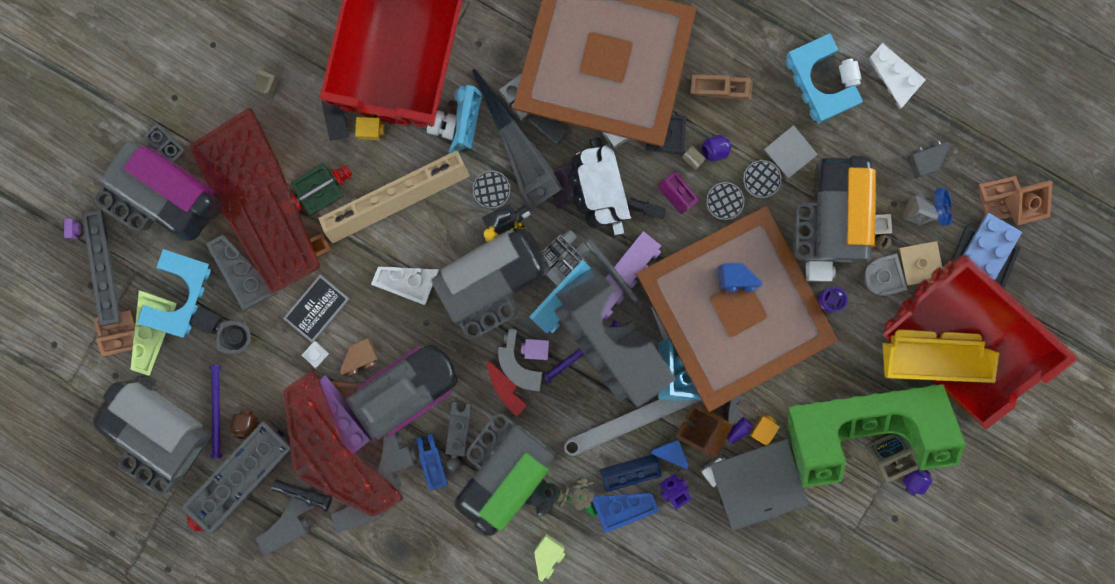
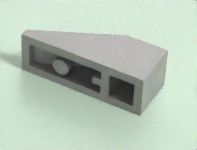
[902,194,938,225]

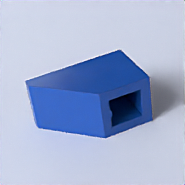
[718,263,762,293]

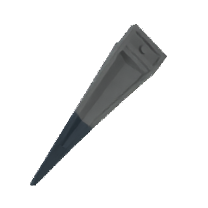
[473,69,563,210]

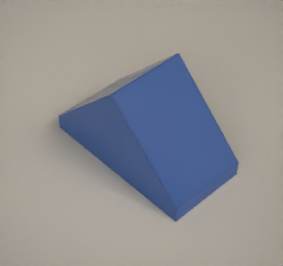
[650,439,689,469]

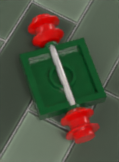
[281,163,353,216]

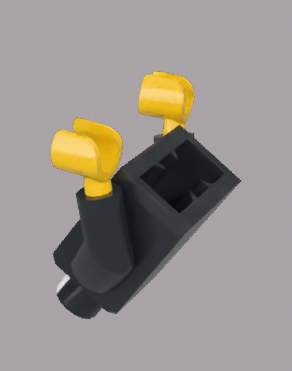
[482,204,531,242]

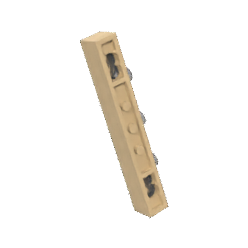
[318,150,470,244]

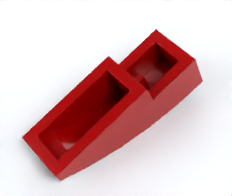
[486,361,527,417]

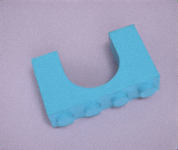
[785,33,863,124]
[137,249,211,338]

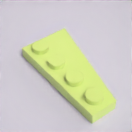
[130,290,177,376]

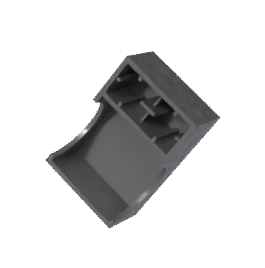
[554,267,677,408]

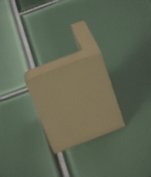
[253,69,280,98]

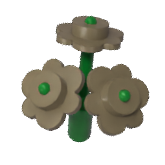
[557,477,597,517]

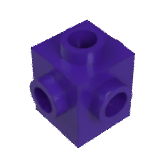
[659,474,692,510]

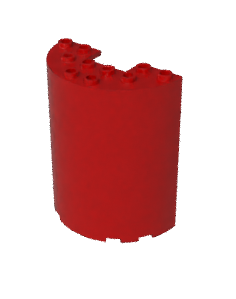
[319,0,463,128]
[882,255,1077,430]

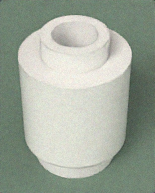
[839,59,862,88]

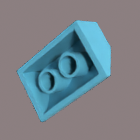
[658,338,701,401]

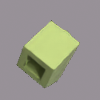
[534,534,565,582]

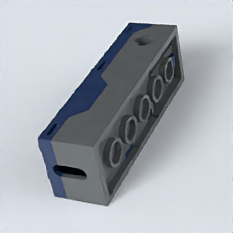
[181,420,295,535]

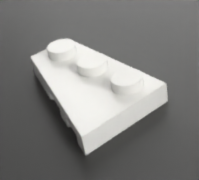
[869,43,926,110]
[371,267,439,305]

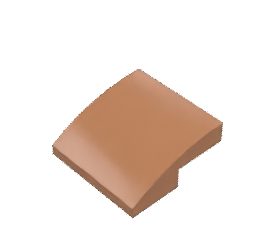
[978,176,1020,221]
[93,309,136,357]

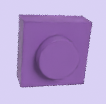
[64,219,82,239]

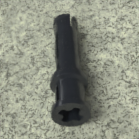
[272,479,333,512]

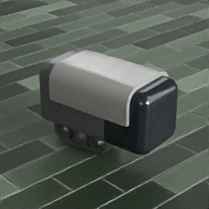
[431,230,549,339]

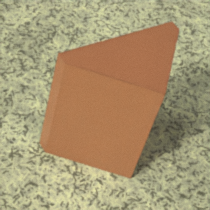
[1004,180,1053,225]

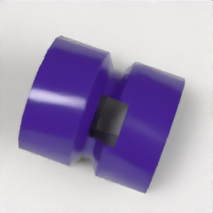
[817,287,848,313]

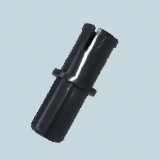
[628,197,666,219]

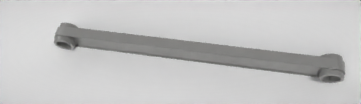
[563,399,701,456]

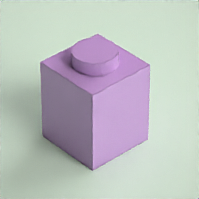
[521,339,549,360]

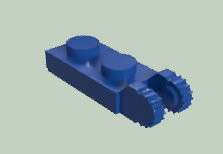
[416,433,448,491]

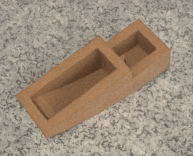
[690,75,753,100]

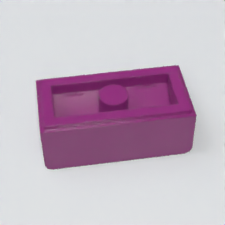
[658,171,699,215]

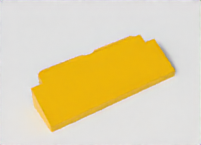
[883,330,999,383]

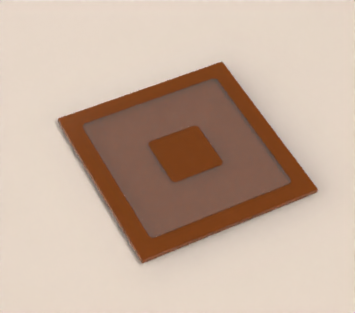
[513,0,697,147]
[635,206,838,412]

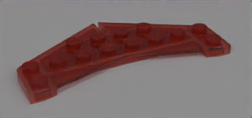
[283,369,403,517]

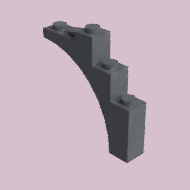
[255,428,333,556]
[331,431,417,533]

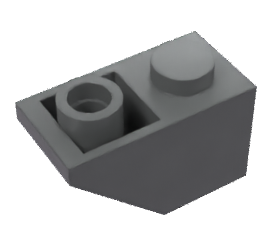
[907,141,950,179]

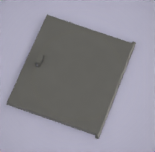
[708,438,809,531]

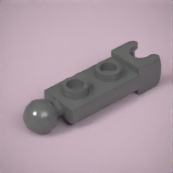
[445,401,472,472]

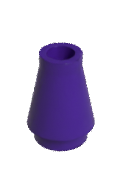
[727,416,754,444]

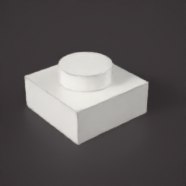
[875,214,892,235]
[301,341,329,368]

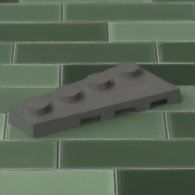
[206,235,278,311]

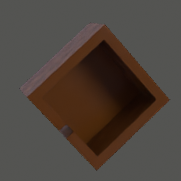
[675,403,733,459]

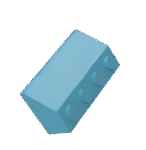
[529,260,591,334]

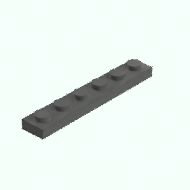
[82,210,121,327]

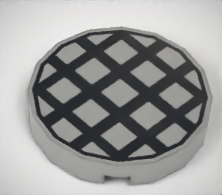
[743,160,781,198]
[473,171,510,209]
[706,182,744,221]

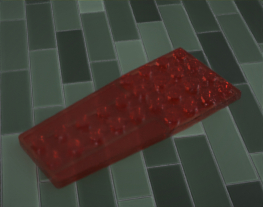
[189,108,320,293]

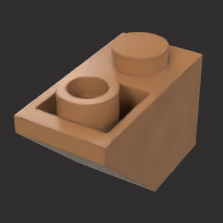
[340,338,379,377]

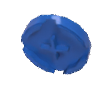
[935,187,953,226]

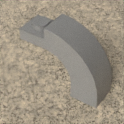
[498,329,542,391]

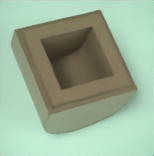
[682,146,706,170]

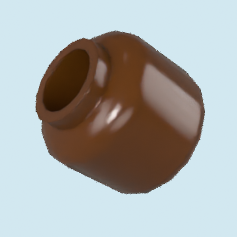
[231,410,258,440]

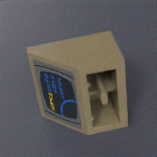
[865,433,919,483]

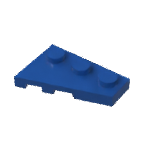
[593,492,659,533]

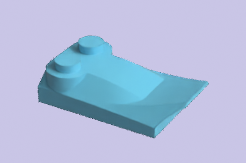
[448,85,482,153]

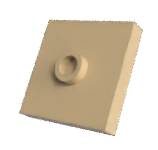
[898,241,942,286]

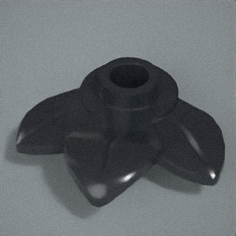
[525,479,559,516]

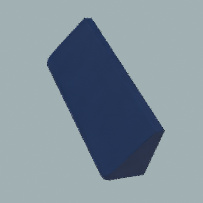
[600,454,661,492]

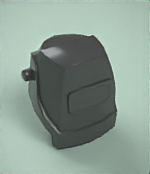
[216,320,251,355]

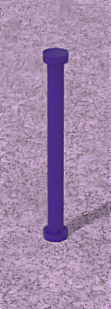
[542,320,620,384]
[209,365,222,459]

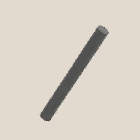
[585,239,639,303]

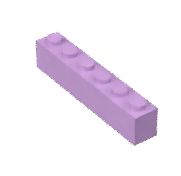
[602,231,661,320]

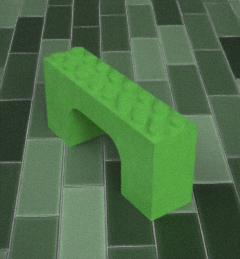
[787,385,966,488]

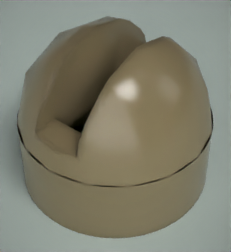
[875,234,892,250]

